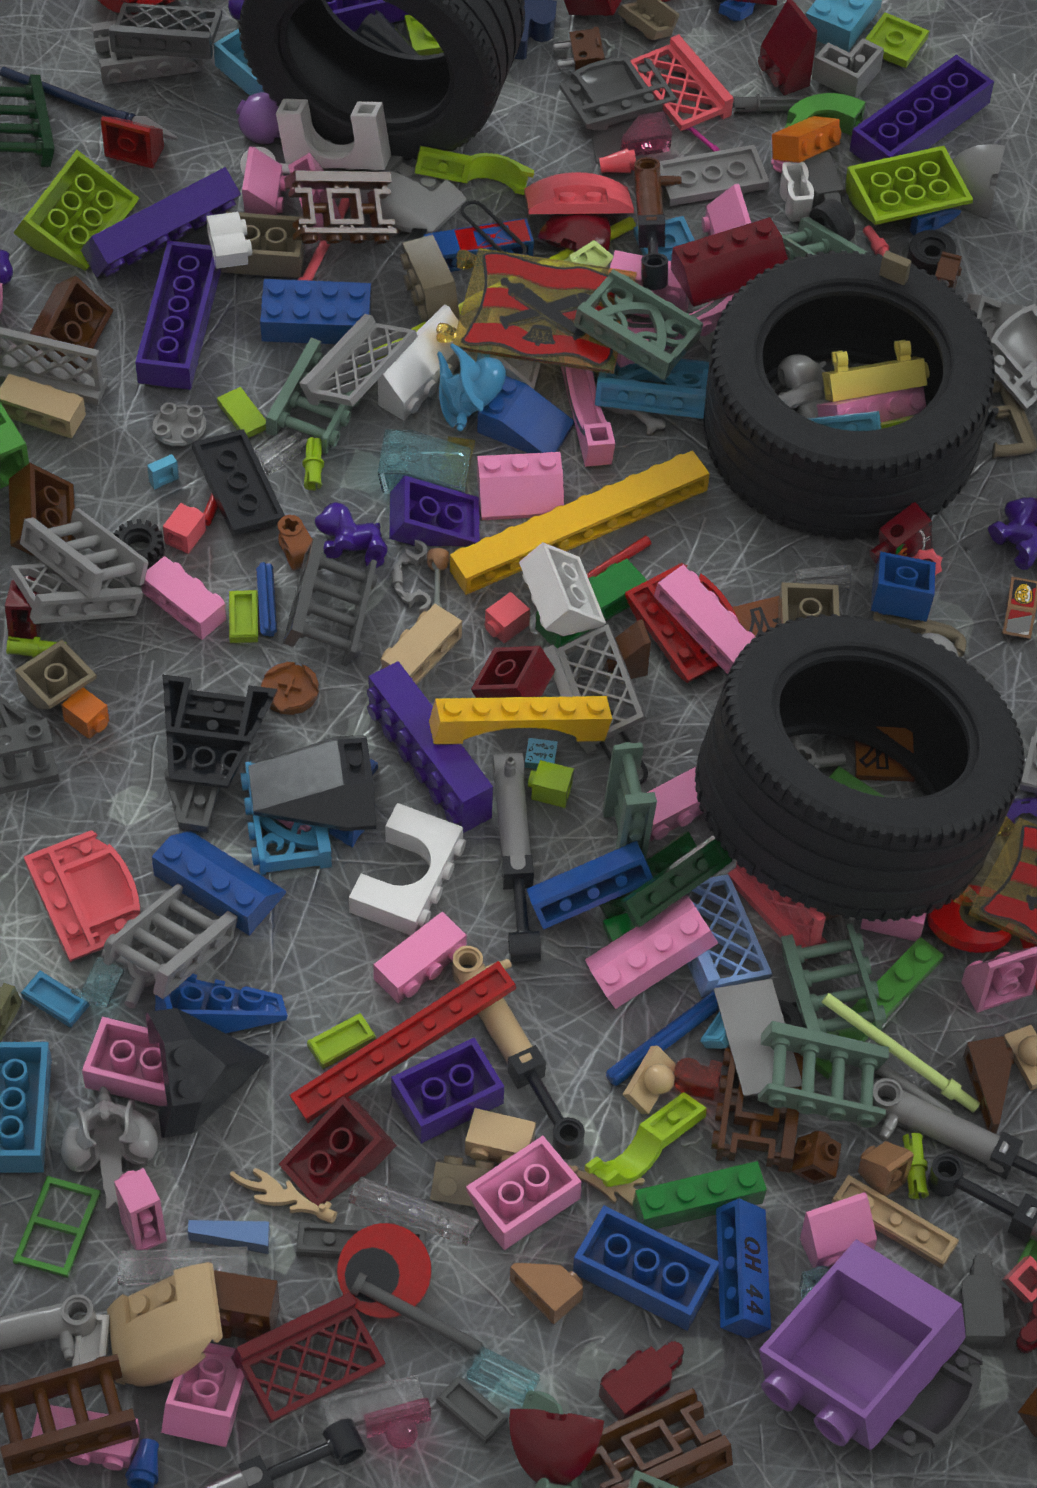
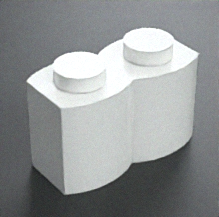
[780,161,814,222]
[206,212,252,269]

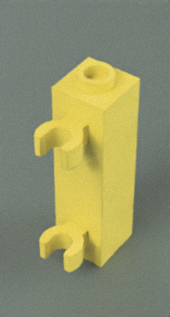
[822,340,929,402]

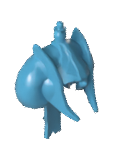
[437,343,506,431]

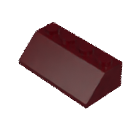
[671,217,788,307]

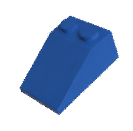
[477,376,575,453]

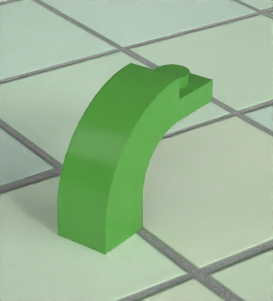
[784,93,866,136]

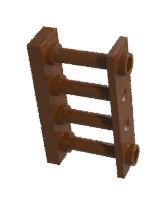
[0,1354,139,1476]

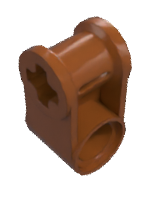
[278,515,313,571]

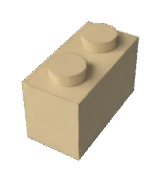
[465,1108,536,1163]

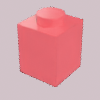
[163,503,206,554]
[485,592,530,644]
[1002,1256,1037,1303]

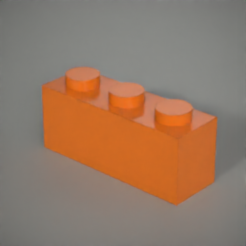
[772,116,841,163]

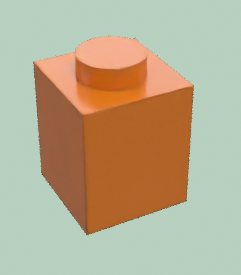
[61,687,109,739]

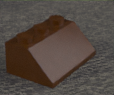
[28,275,113,369]
[9,463,76,556]

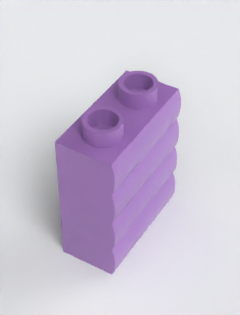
[759,1239,966,1450]

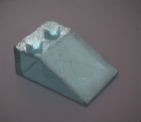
[378,429,471,494]

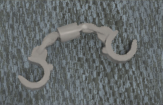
[391,540,431,616]

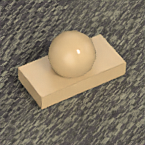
[1003,1025,1037,1090]
[623,1046,677,1114]

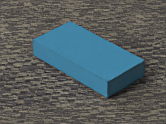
[21,971,90,1028]

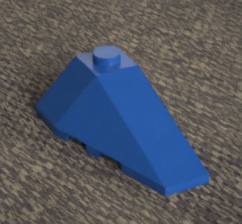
[155,974,288,1034]

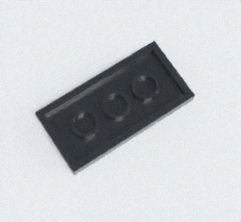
[192,429,285,536]

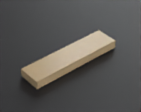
[832,1175,959,1269]

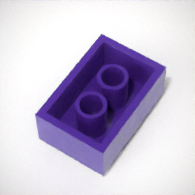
[391,1038,505,1144]

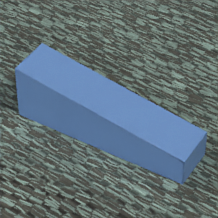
[188,1220,270,1254]

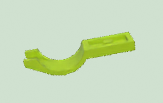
[415,146,534,195]
[585,1092,707,1187]

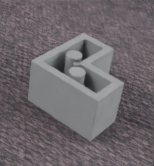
[812,38,884,98]

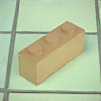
[0,374,86,439]
[381,604,462,685]

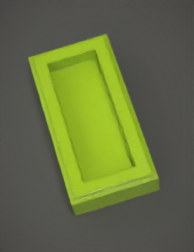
[217,387,266,438]
[229,590,258,643]
[307,1013,376,1069]

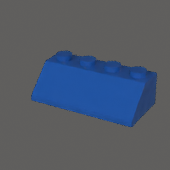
[152,831,286,936]

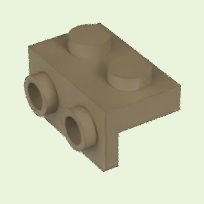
[618,0,679,40]
[430,1155,494,1207]

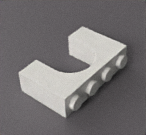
[276,99,391,171]
[349,803,466,935]

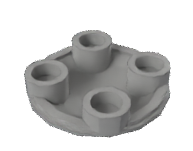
[152,402,206,446]

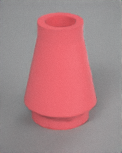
[599,148,636,174]

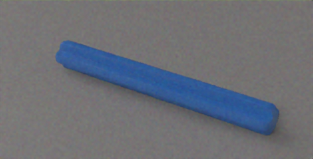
[606,991,719,1086]

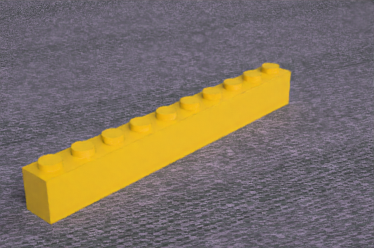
[450,450,710,595]

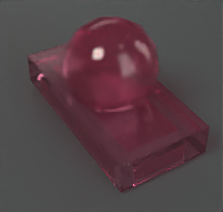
[364,1397,431,1449]

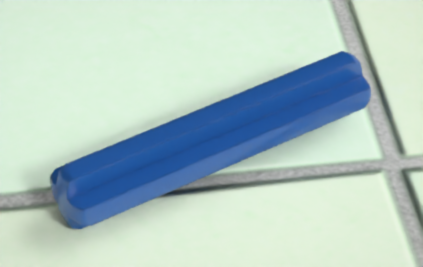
[256,562,277,637]

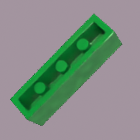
[535,558,647,648]
[633,1161,767,1230]

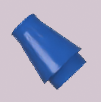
[125,1439,159,1488]

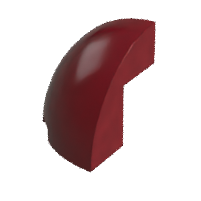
[537,214,611,252]
[509,1408,604,1485]

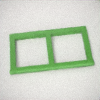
[13,1176,101,1278]

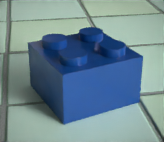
[871,551,936,622]

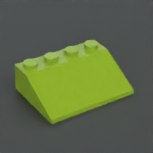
[845,146,973,225]
[13,150,140,271]

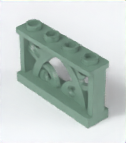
[573,269,703,381]

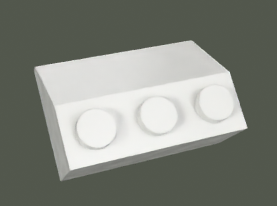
[519,542,606,636]

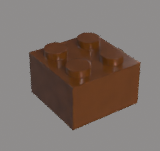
[214,1270,280,1342]

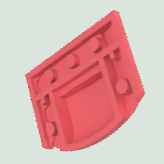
[524,172,634,214]
[24,830,140,962]

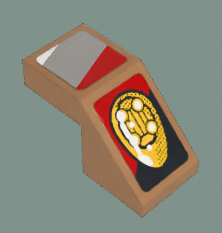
[1002,577,1037,639]

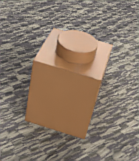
[858,1141,914,1197]
[510,1263,583,1324]

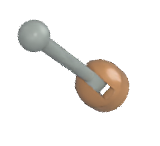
[427,548,449,608]

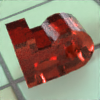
[674,1058,723,1101]

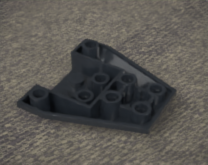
[248,735,376,831]

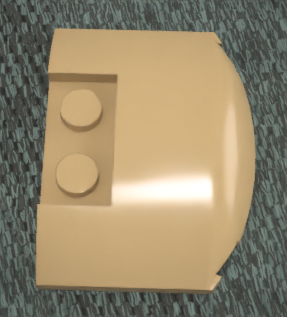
[107,1262,223,1387]

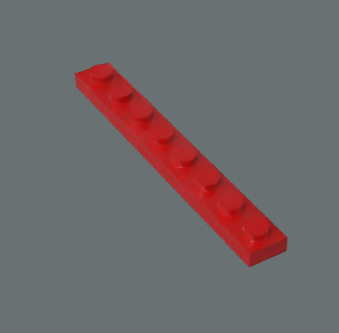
[290,961,516,1123]

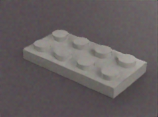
[659,144,770,206]

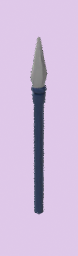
[0,67,178,140]

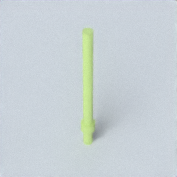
[821,992,980,1113]

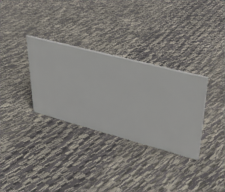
[714,979,802,1096]

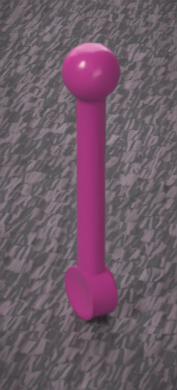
[685,127,720,152]

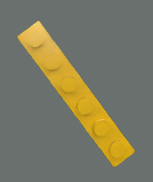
[429,696,612,744]

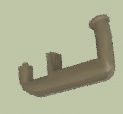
[992,381,1037,459]
[873,612,967,657]

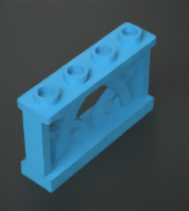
[595,357,709,419]
[240,761,332,875]

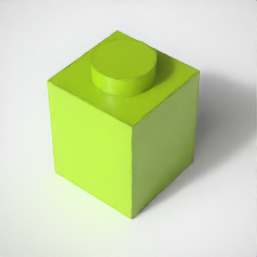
[528,760,574,808]

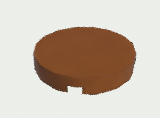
[261,662,319,715]

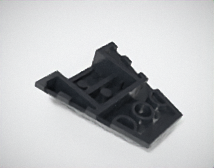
[162,674,278,789]

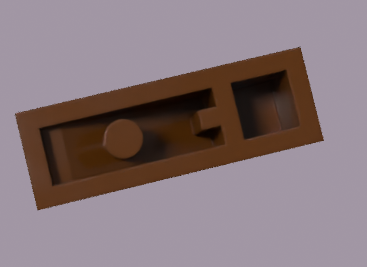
[963,1036,1014,1134]

